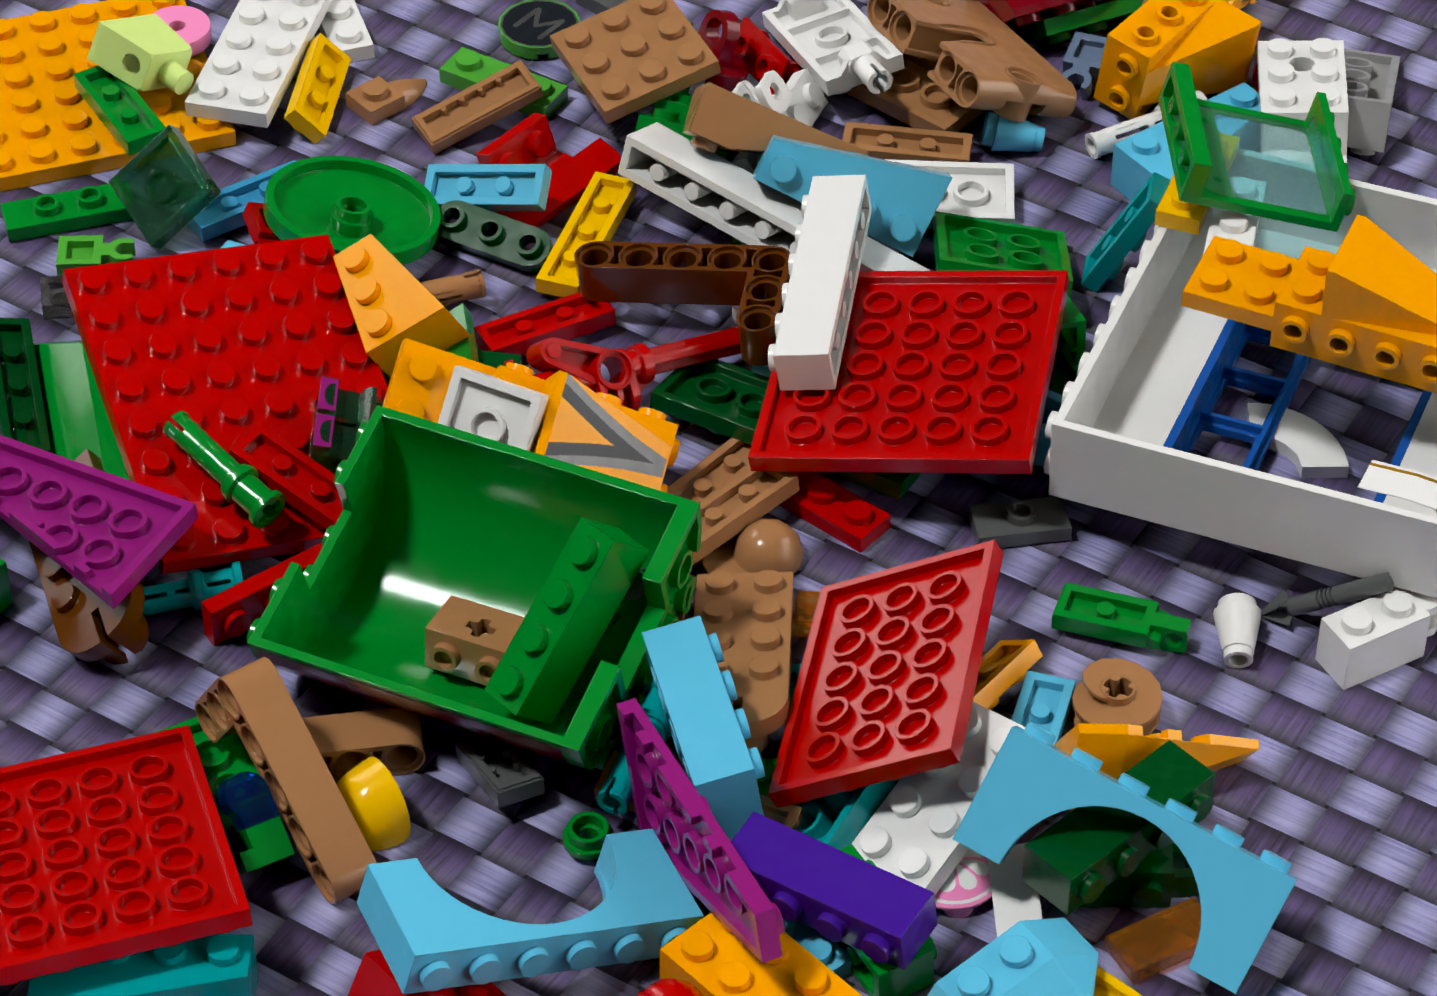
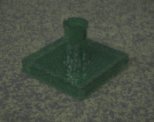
[108,125,221,249]

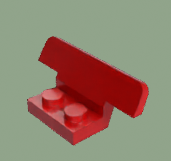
[476,113,621,234]

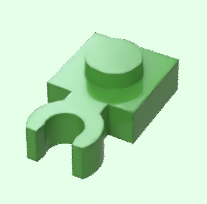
[56,235,136,278]

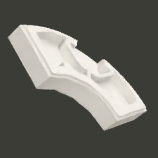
[1246,403,1349,478]

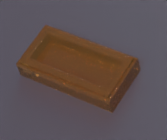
[1104,897,1201,984]

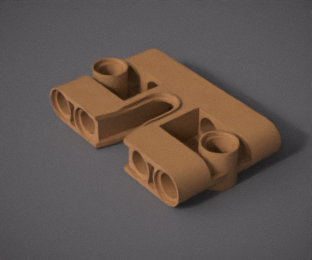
[867,0,1077,122]

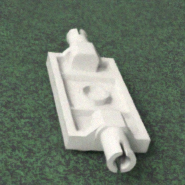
[762,0,905,96]

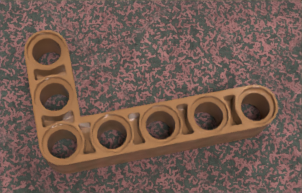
[195,657,377,904]

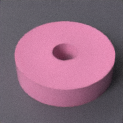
[152,6,212,57]

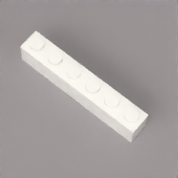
[768,174,872,391]

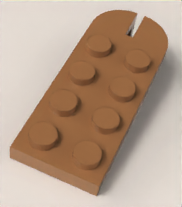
[694,570,794,754]

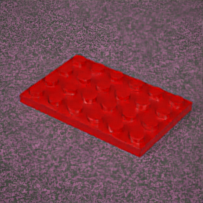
[768,539,1004,808]

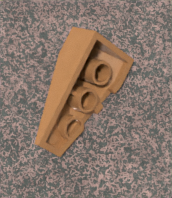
[683,82,868,155]

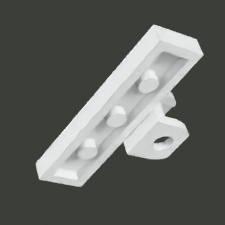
[732,68,828,174]

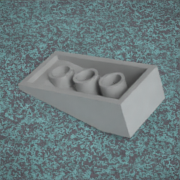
[1344,48,1400,155]

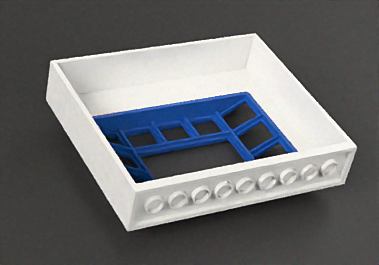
[1044,153,1437,598]

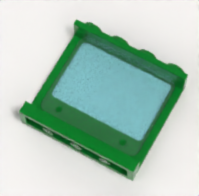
[1158,62,1355,232]

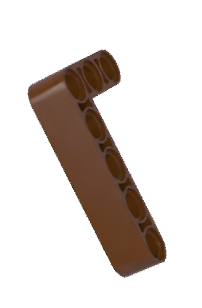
[574,241,790,366]

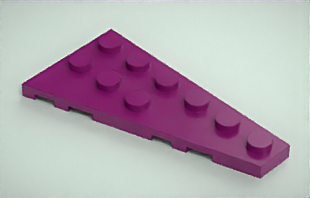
[0,435,198,609]
[616,698,785,963]

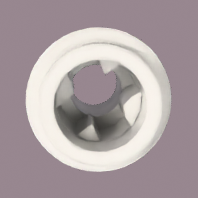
[1213,593,1262,668]

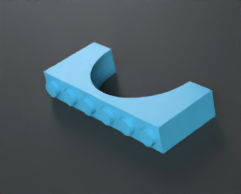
[952,722,1298,994]
[356,829,704,995]

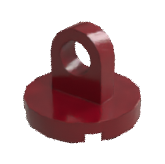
[698,9,748,91]

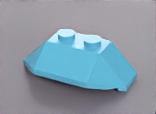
[927,917,1099,996]

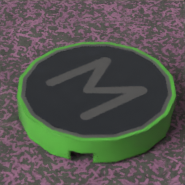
[498,0,580,60]

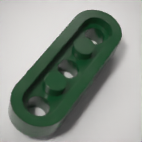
[438,200,554,274]

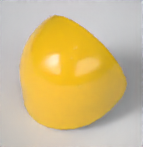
[337,756,411,851]

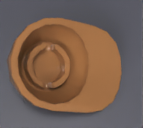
[701,518,804,574]

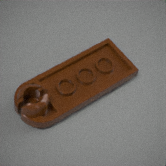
[29,449,150,664]

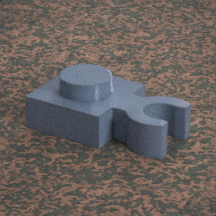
[1062,31,1107,100]

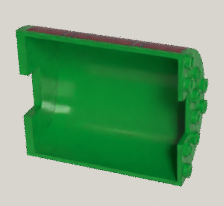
[247,405,702,771]

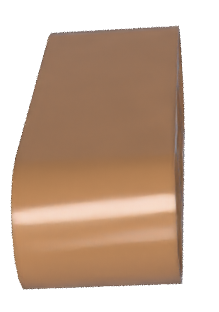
[302,707,426,782]

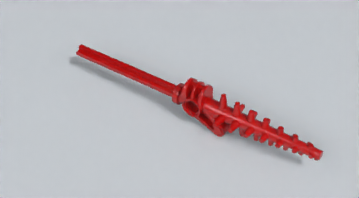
[504,327,741,411]

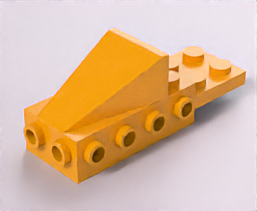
[1093,0,1262,119]
[1181,214,1437,394]

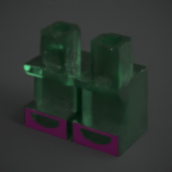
[308,376,383,474]

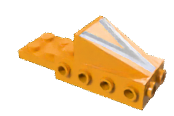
[382,338,680,493]

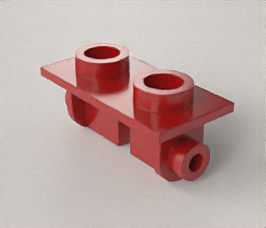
[734,17,802,95]

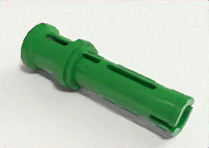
[163,411,286,528]

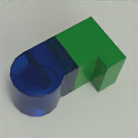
[217,771,295,875]

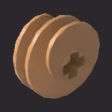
[1071,658,1163,736]

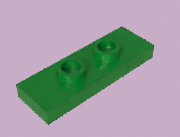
[0,180,139,242]

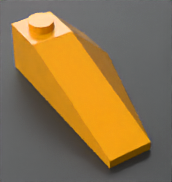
[1054,723,1259,812]

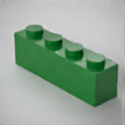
[484,517,650,724]

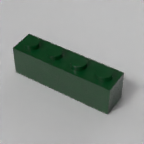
[1022,740,1216,916]

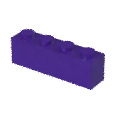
[731,811,938,970]

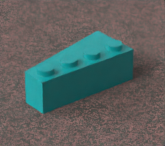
[27,934,258,996]

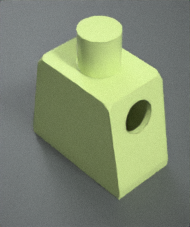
[87,14,194,95]

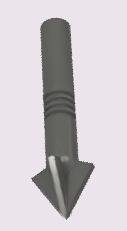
[1262,572,1394,627]

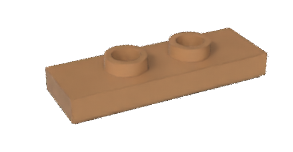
[411,60,543,155]

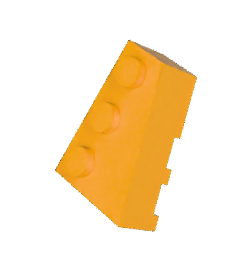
[333,234,470,378]

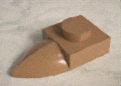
[345,76,427,126]

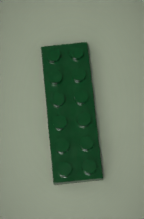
[650,359,922,499]

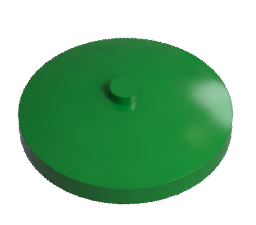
[263,156,441,265]

